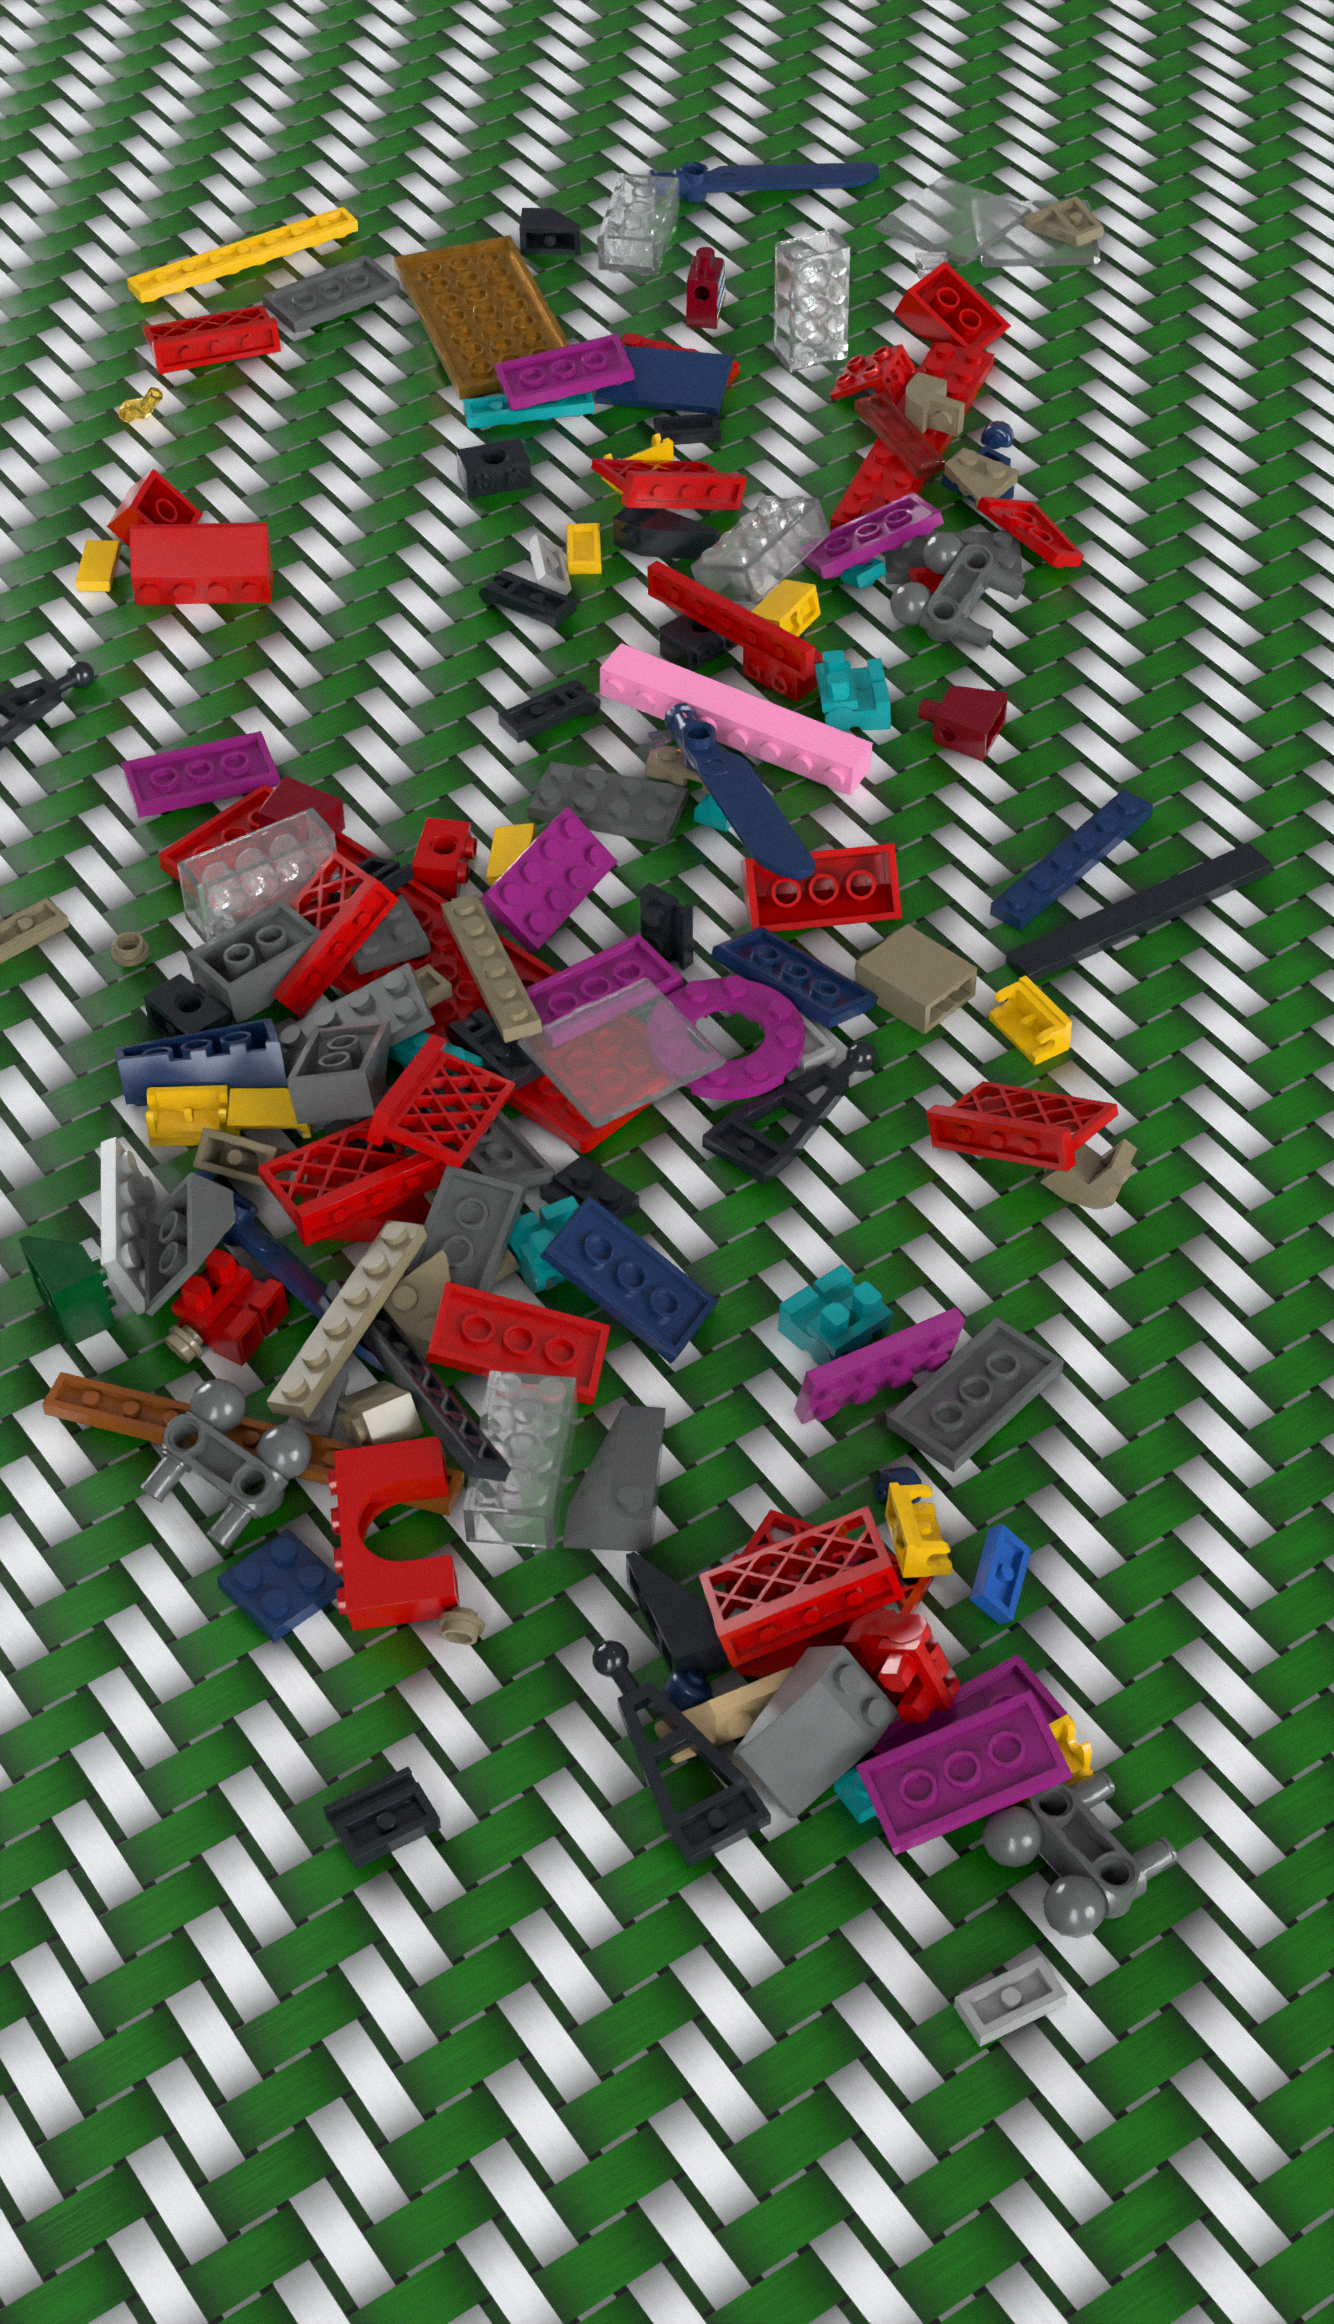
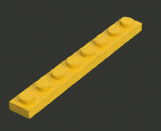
[127,207,358,303]

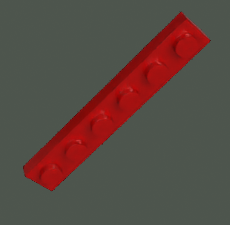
[647,560,815,681]

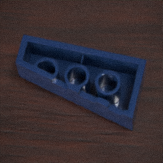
[114,1018,288,1106]

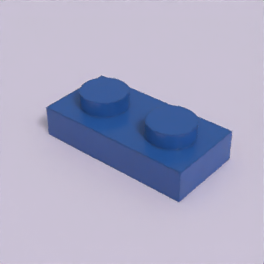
[970,1524,1032,1625]

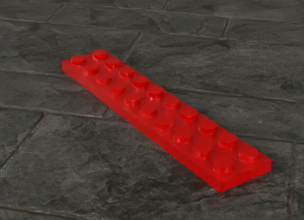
[830,342,994,530]

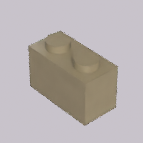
[193,1127,293,1187]
[337,1380,424,1447]

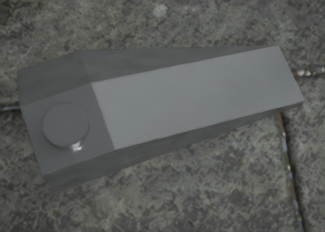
[563,1406,666,1552]

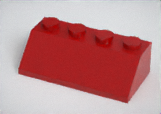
[130,522,274,605]
[740,843,902,932]

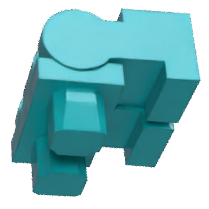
[815,650,891,731]
[507,1196,579,1294]
[778,1264,893,1366]

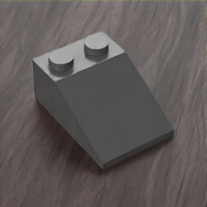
[186,899,321,1024]
[287,1020,391,1126]
[145,1172,236,1316]
[733,1646,898,1818]

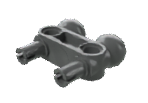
[890,532,1026,651]
[140,1378,312,1550]
[982,1769,1177,1938]

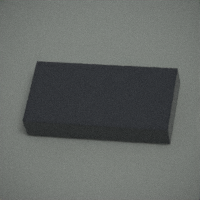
[653,413,721,445]

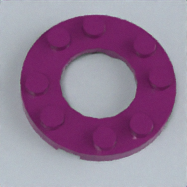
[647,976,805,1100]

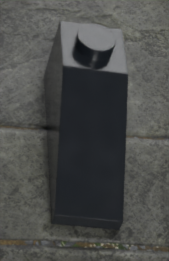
[613,507,720,561]
[626,1552,727,1676]

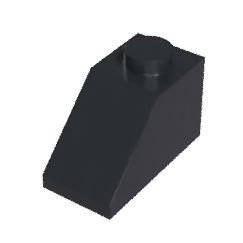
[519,208,581,255]

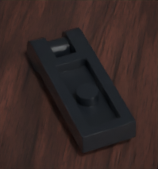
[479,570,576,629]
[498,679,601,743]
[445,1008,543,1092]

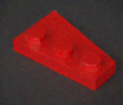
[977,497,1084,568]

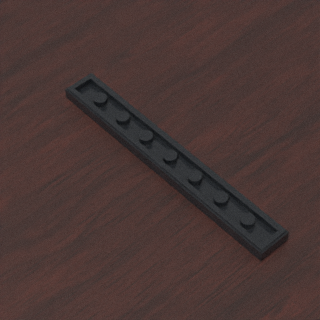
[1005,843,1272,982]
[325,1279,511,1482]

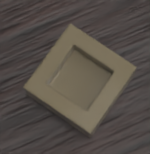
[415,964,452,1008]

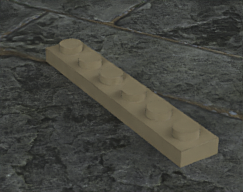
[441,894,543,1043]
[266,1220,428,1419]

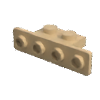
[655,1666,793,1763]

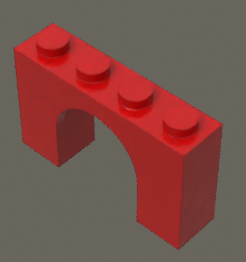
[328,1436,460,1631]

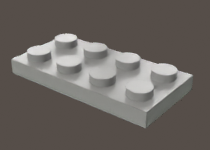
[101,1137,156,1315]

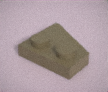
[1024,196,1104,247]
[944,447,1019,511]
[646,746,710,794]
[383,1249,452,1365]

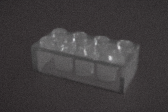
[597,173,679,276]
[774,228,850,373]
[691,495,830,604]
[177,807,340,943]
[463,1371,578,1549]

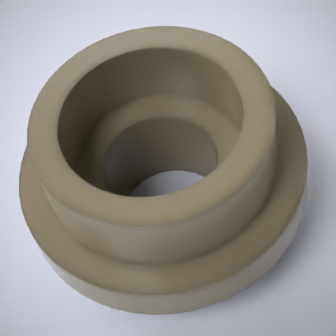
[111,932,149,967]
[164,1324,204,1363]
[439,1607,485,1645]

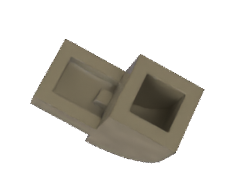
[905,372,965,437]
[1040,1139,1137,1209]

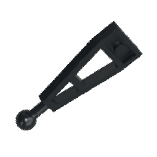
[0,661,94,750]
[702,1041,877,1185]
[592,1640,771,1868]

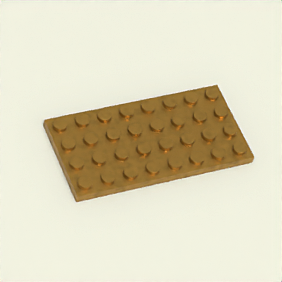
[393,235,570,400]

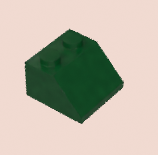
[19,1235,117,1347]

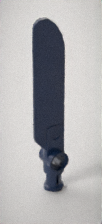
[648,162,879,203]
[664,703,816,880]
[195,1170,388,1374]

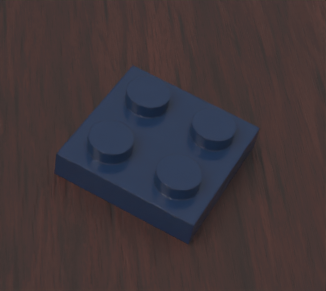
[217,1529,344,1643]

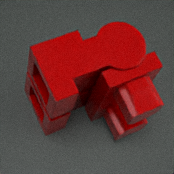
[172,1249,289,1366]
[842,1609,960,1723]

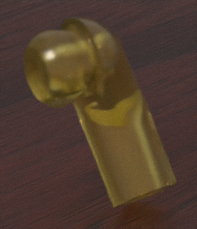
[118,387,163,423]

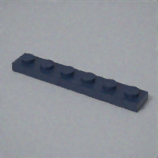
[990,790,1153,931]

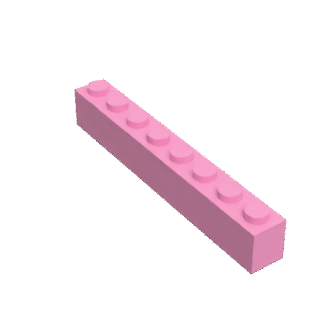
[600,643,873,795]

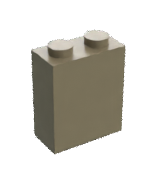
[855,924,977,1035]

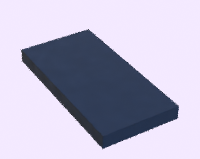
[594,346,733,414]
[711,927,878,1029]
[540,1195,719,1363]

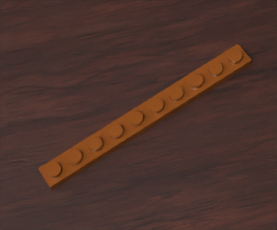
[42,1372,465,1516]

